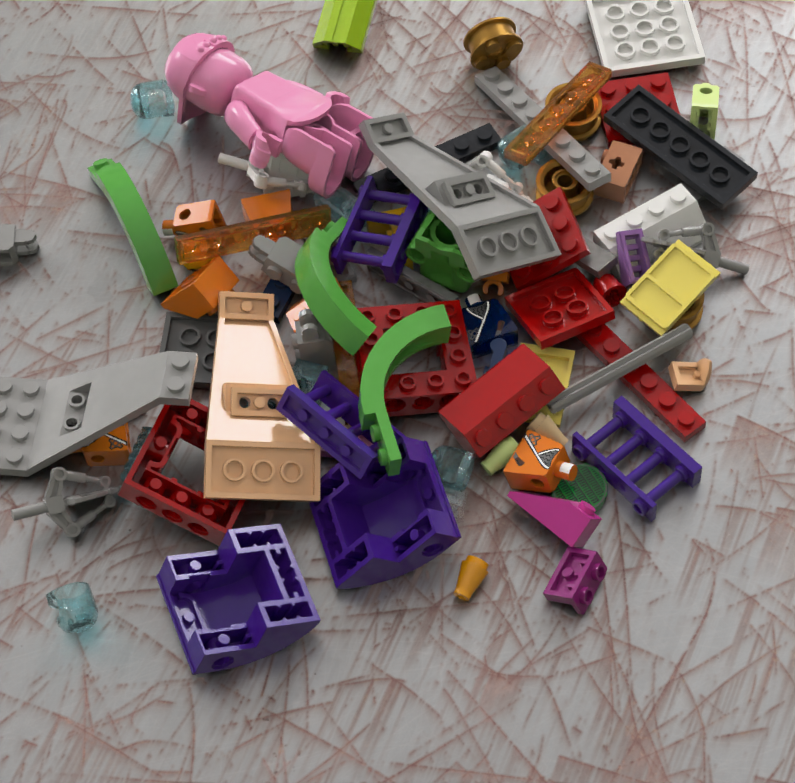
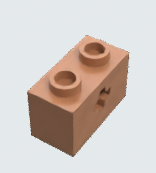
[594,140,643,204]

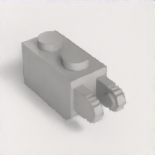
[0,224,40,266]
[248,235,302,294]
[291,309,337,374]

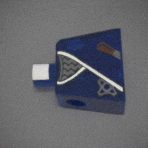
[462,293,518,359]

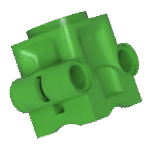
[405,210,476,293]

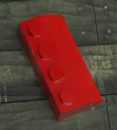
[437,344,565,458]

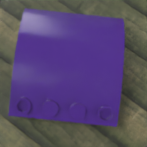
[309,436,461,589]
[156,523,321,675]

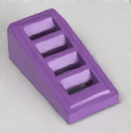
[616,228,651,288]

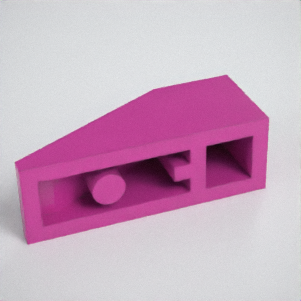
[507,491,602,548]

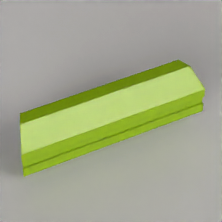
[312,0,377,53]

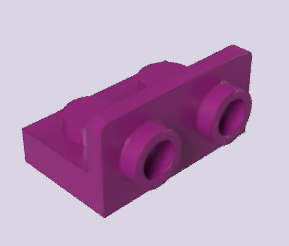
[543,547,607,615]

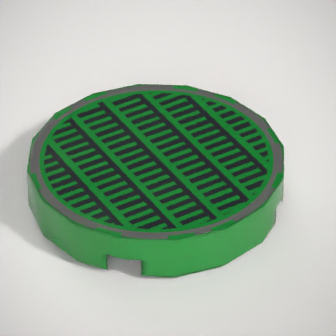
[551,463,608,513]

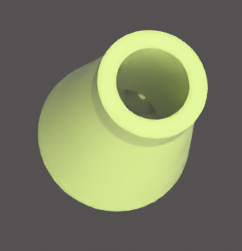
[480,435,519,476]

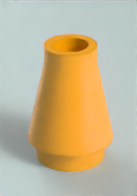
[453,555,489,601]

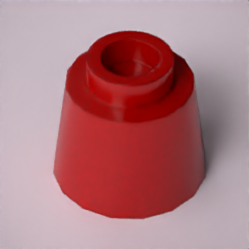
[593,274,627,308]

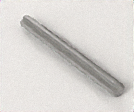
[546,323,693,413]

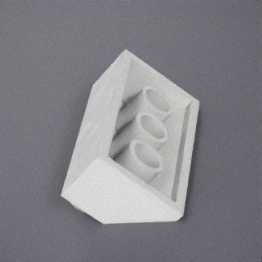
[593,183,706,284]

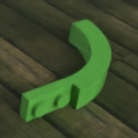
[88,158,179,296]
[295,216,377,356]
[358,304,451,476]

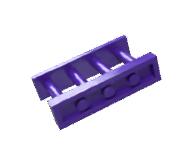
[330,175,429,284]
[276,370,406,480]
[572,395,702,522]

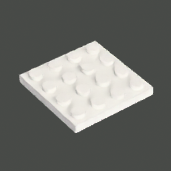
[585,0,706,78]

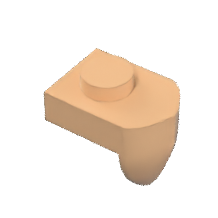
[668,358,712,391]

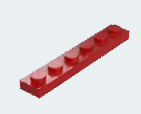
[576,323,706,443]

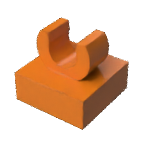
[481,272,510,296]

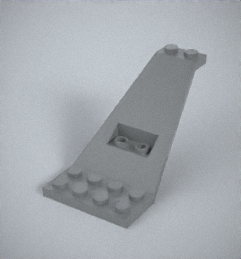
[358,112,562,281]
[0,351,198,477]

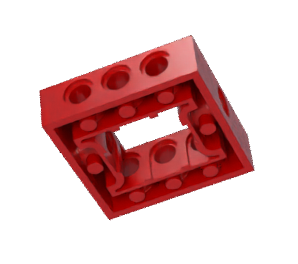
[354,300,477,417]
[118,399,245,546]

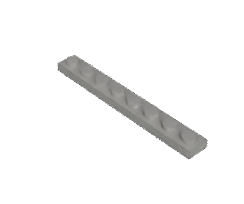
[475,66,611,191]

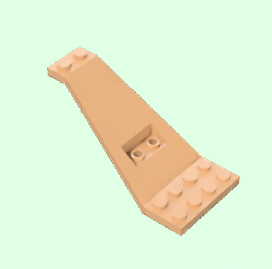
[204,291,321,502]

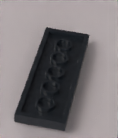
[603,84,758,210]

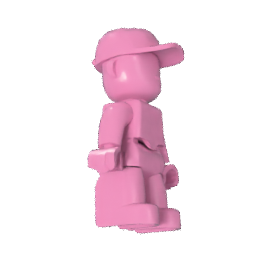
[164,33,374,199]

